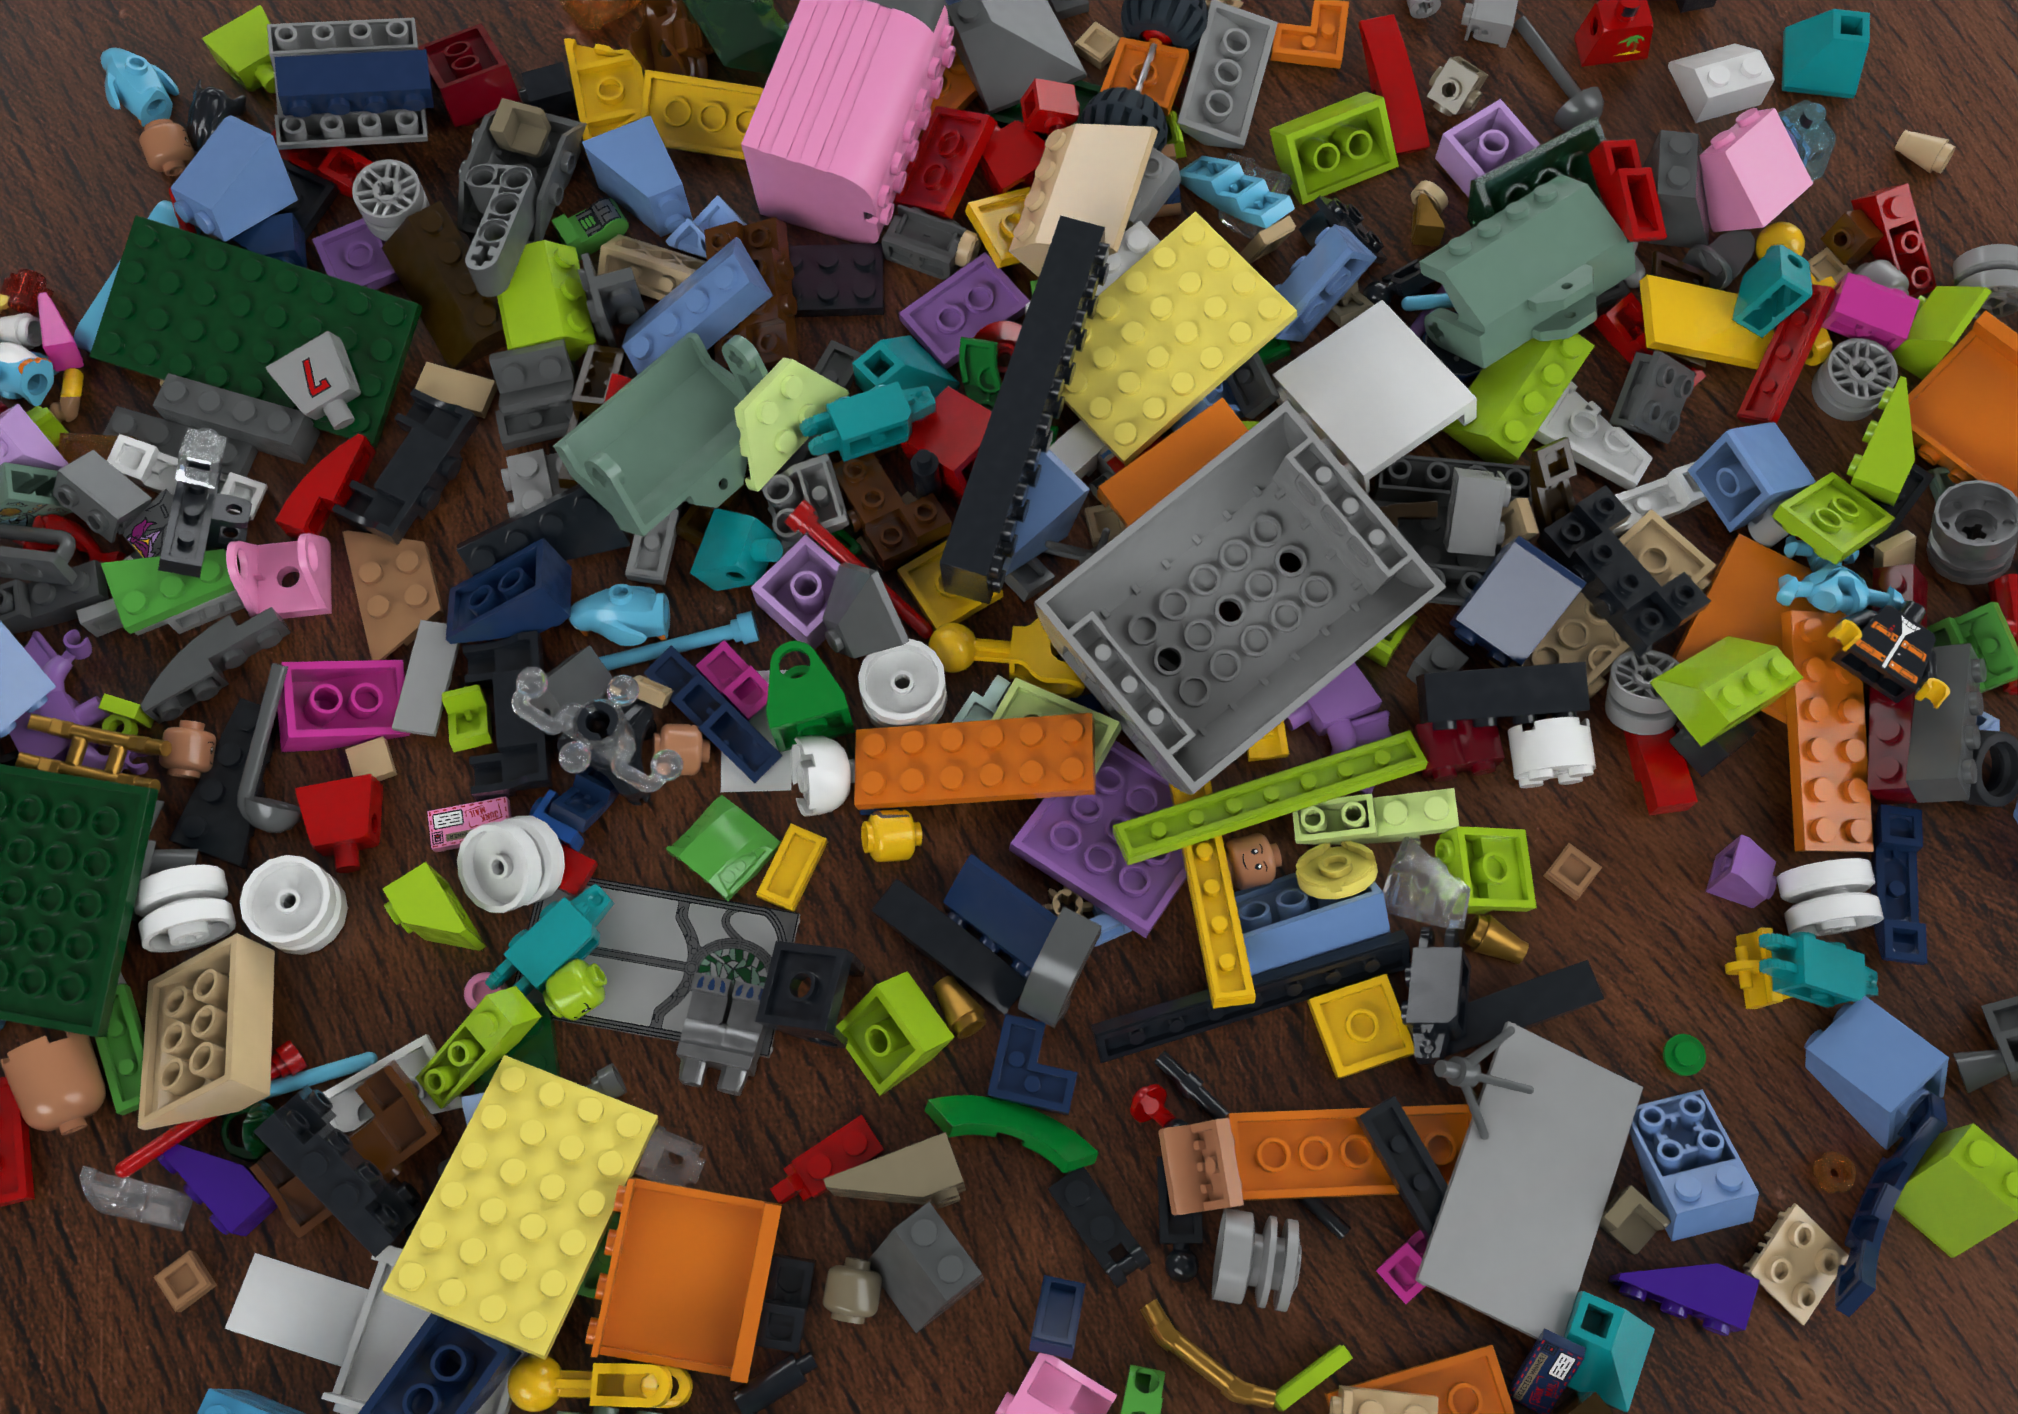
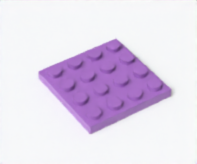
[1009,741,1187,938]

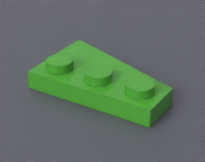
[101,549,236,634]

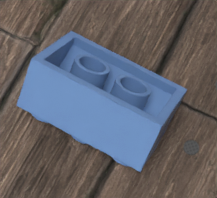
[1274,224,1377,342]

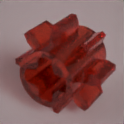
[0,269,54,315]

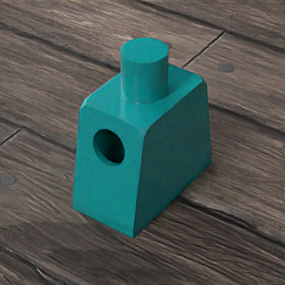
[1732,245,1813,337]
[690,509,783,591]

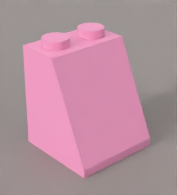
[1699,108,1813,232]

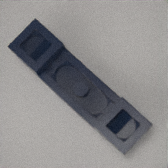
[1871,805,1927,965]

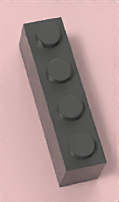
[152,373,321,465]
[1906,643,1987,803]

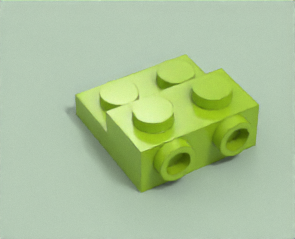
[1435,826,1537,914]

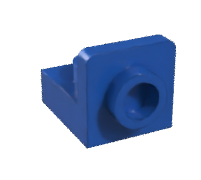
[529,789,585,852]

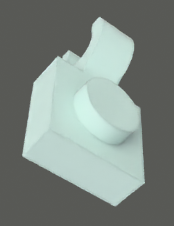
[952,675,1011,723]

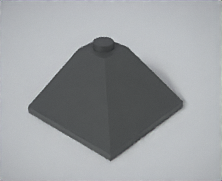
[948,0,1087,115]

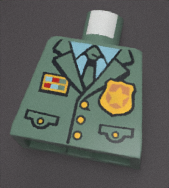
[0,462,73,527]

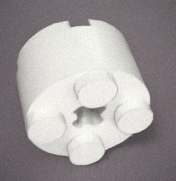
[1508,717,1596,788]

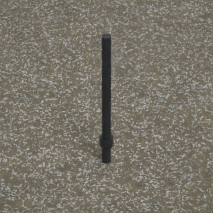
[1154,1051,1351,1240]

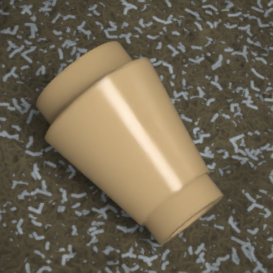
[1895,130,1956,174]

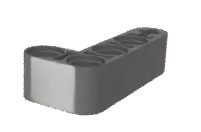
[465,164,539,297]

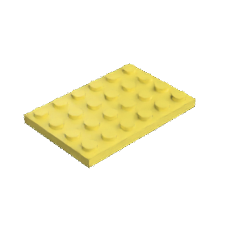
[1061,211,1298,466]
[382,1055,659,1360]

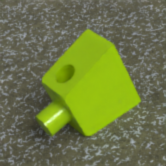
[202,5,276,93]

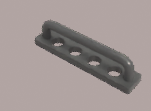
[0,523,78,586]

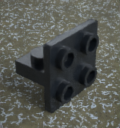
[1299,195,1387,265]

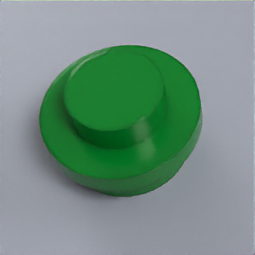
[1663,1034,1706,1076]

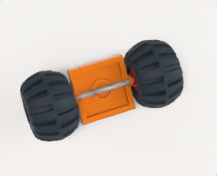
[1079,0,1208,152]

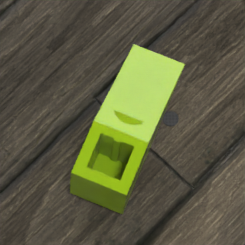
[1846,376,1915,507]
[415,986,542,1109]

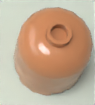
[0,1031,106,1135]

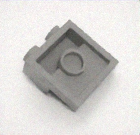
[501,449,568,518]

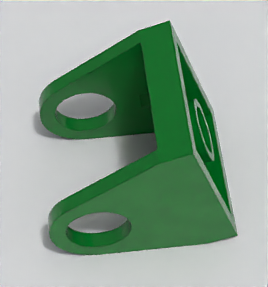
[766,641,855,752]

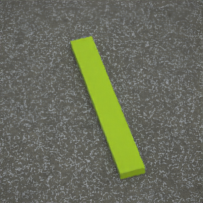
[1112,730,1428,866]

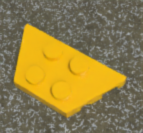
[564,38,644,158]

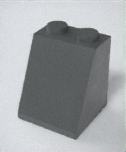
[1641,130,1709,248]
[868,1202,984,1334]

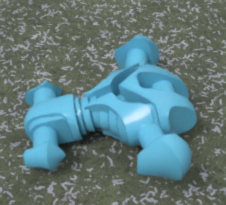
[1776,535,1905,615]

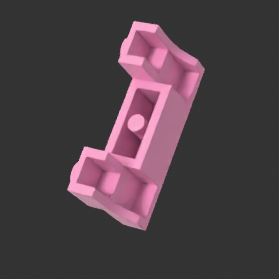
[995,1352,1117,1414]

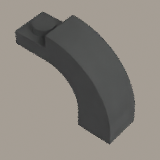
[1018,907,1102,1028]

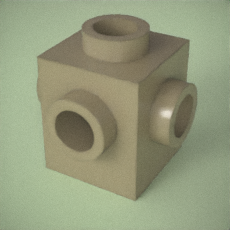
[1427,56,1488,117]

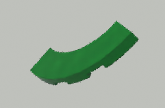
[959,337,1059,446]
[925,1095,1099,1173]

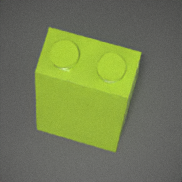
[1894,1123,2018,1258]

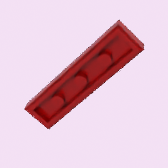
[1736,284,1837,425]

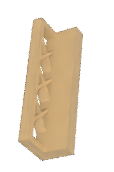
[597,234,707,300]

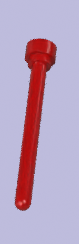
[784,499,934,639]
[115,1040,308,1178]

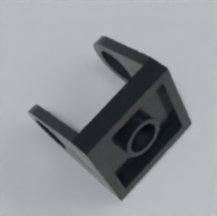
[755,941,866,1048]

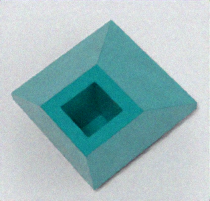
[1782,9,1870,99]
[852,335,960,399]
[1564,1291,1655,1413]

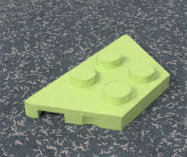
[734,358,850,492]

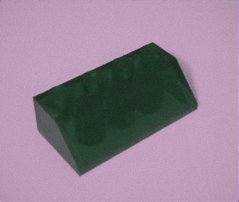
[683,0,789,74]
[1467,117,1606,229]

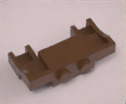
[704,217,799,373]
[813,445,951,573]
[249,1059,443,1239]

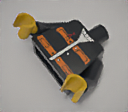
[1827,601,1950,709]

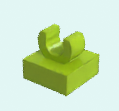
[98,693,154,735]

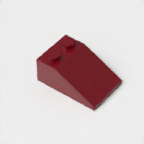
[418,23,521,127]

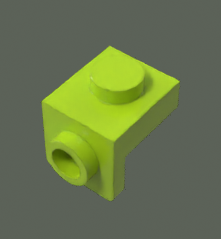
[441,685,493,752]

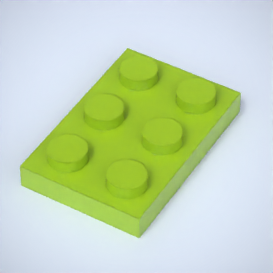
[1771,472,1895,565]

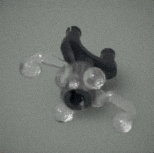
[512,667,683,806]

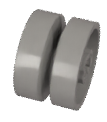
[352,159,430,241]
[1952,244,2018,319]
[1811,338,1898,421]
[1605,650,1680,735]

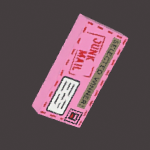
[427,796,512,853]

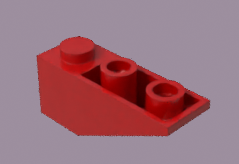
[1851,183,1937,298]

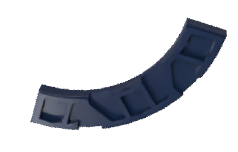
[1835,1093,1948,1317]

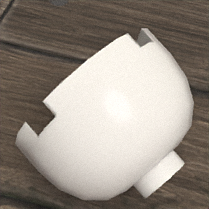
[791,735,855,817]

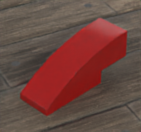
[1588,139,1667,242]
[1593,292,1706,387]
[275,434,376,539]
[1623,727,1698,816]

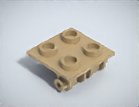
[1743,1203,1849,1325]

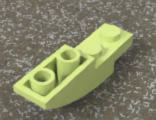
[1292,788,1459,845]

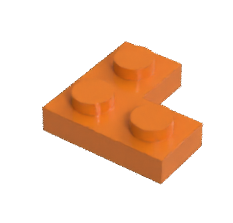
[1270,0,1349,69]

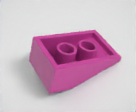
[278,660,411,752]

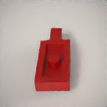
[770,1115,885,1205]

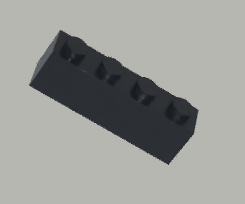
[1416,662,1590,731]

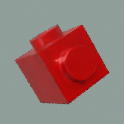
[1020,78,1080,135]

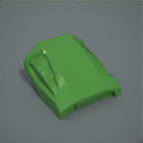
[666,795,781,902]

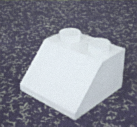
[1668,43,1775,123]

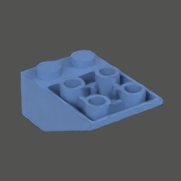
[1629,1089,1759,1242]

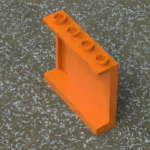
[1908,310,2018,498]
[1096,397,1249,528]
[1672,534,1842,724]
[585,1177,782,1383]

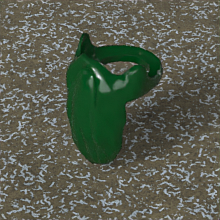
[220,1101,277,1163]

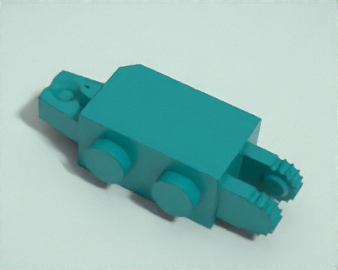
[799,381,936,462]
[485,884,615,997]
[1759,932,1878,1008]

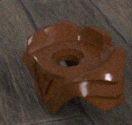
[628,0,714,79]

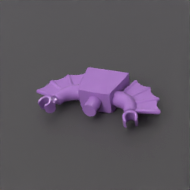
[9,629,149,775]
[1284,662,1392,796]

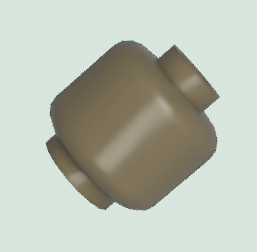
[823,1257,883,1324]

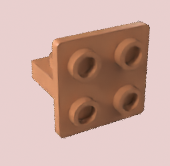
[1159,1118,1244,1216]

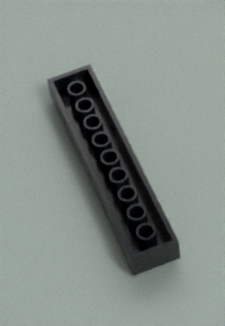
[940,215,1110,605]

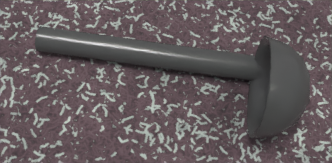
[1514,16,1604,133]
[237,663,302,833]

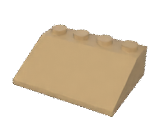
[1009,123,1158,277]
[138,933,275,1130]

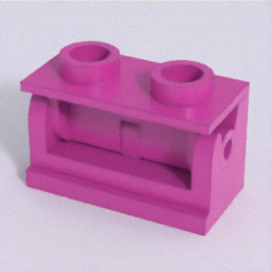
[1821,272,1920,353]

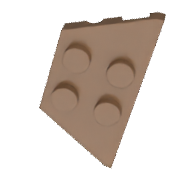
[342,530,444,660]

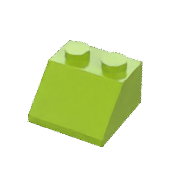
[1891,286,1992,380]
[382,862,487,951]
[836,971,955,1096]

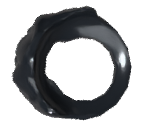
[186,79,247,153]

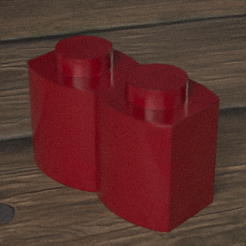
[1412,720,1505,782]

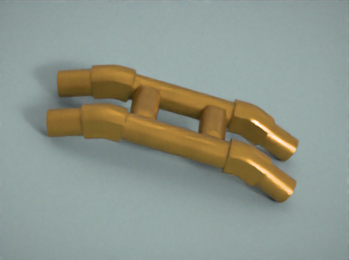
[15,713,172,791]
[1140,1299,1276,1409]

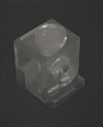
[175,428,227,489]
[635,1125,706,1187]

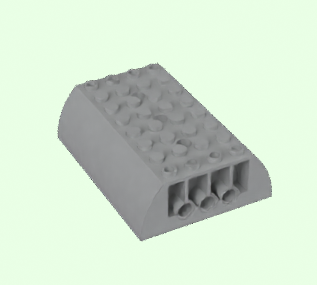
[1034,400,1446,795]

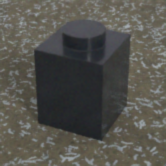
[519,62,578,117]

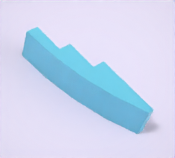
[1180,155,1295,229]

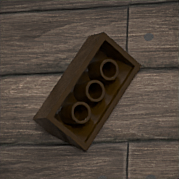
[382,200,507,370]

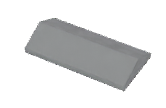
[1177,0,1278,149]

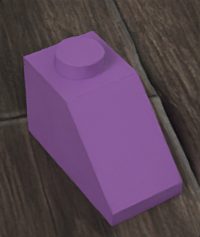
[1706,835,1777,908]

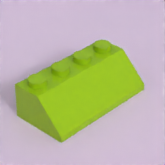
[1442,333,1594,464]

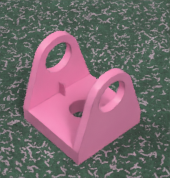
[226,533,332,619]

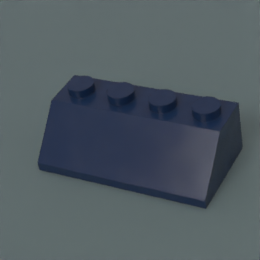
[274,49,434,118]

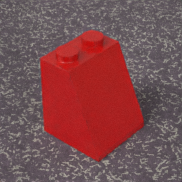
[900,386,992,505]

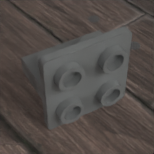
[578,253,646,348]
[489,339,576,414]
[1609,351,1695,444]

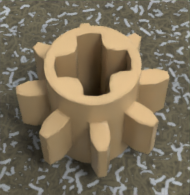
[1043,886,1093,918]

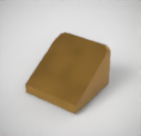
[1411,193,1445,246]

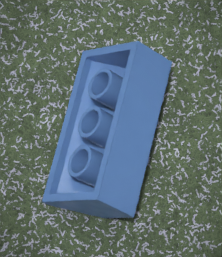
[622,237,773,374]
[1234,872,1391,976]

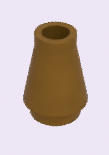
[1463,914,1529,965]
[933,975,986,1039]

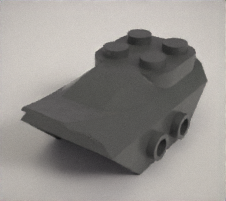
[457,108,587,244]

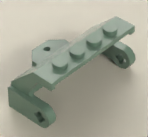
[1419,174,1636,369]
[553,332,768,537]

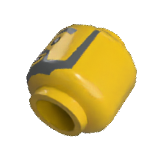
[861,809,922,862]

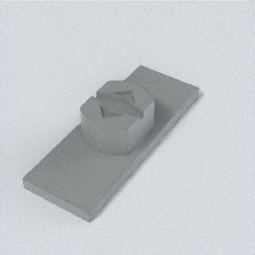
[392,620,460,737]

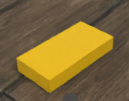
[756,823,828,912]

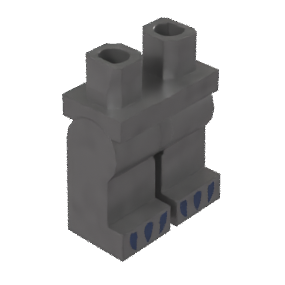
[676,972,768,1096]

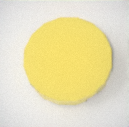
[1295,841,1378,899]

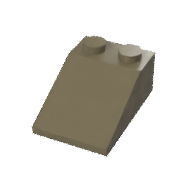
[823,1132,966,1209]

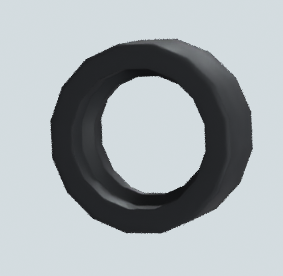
[1963,730,2018,807]

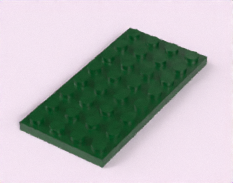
[90,215,422,448]

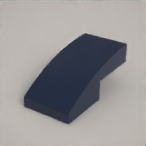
[548,766,620,833]

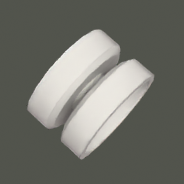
[858,639,948,728]
[457,816,565,913]
[240,855,348,955]
[1776,858,1884,936]
[134,864,236,953]

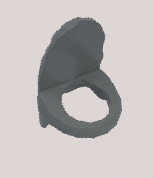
[1681,230,1755,290]

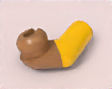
[49,368,84,423]

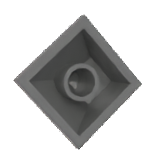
[822,562,909,658]

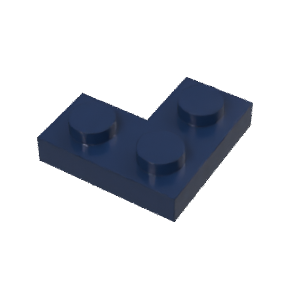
[987,1014,1078,1116]

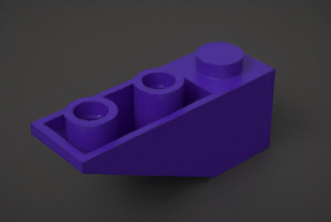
[156,1137,278,1237]
[1608,1263,1760,1336]

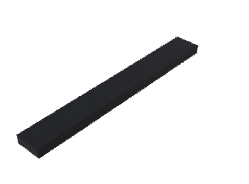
[1091,929,1411,1063]

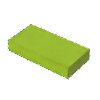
[1274,1345,1353,1411]

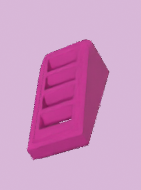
[37,292,84,372]

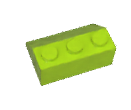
[1269,92,1399,205]
[497,240,596,361]
[1650,636,1803,747]

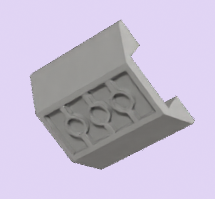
[267,18,428,150]

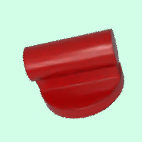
[1130,1084,1176,1127]

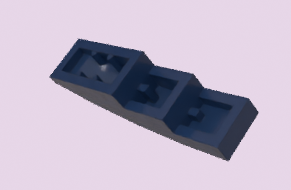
[644,645,783,784]

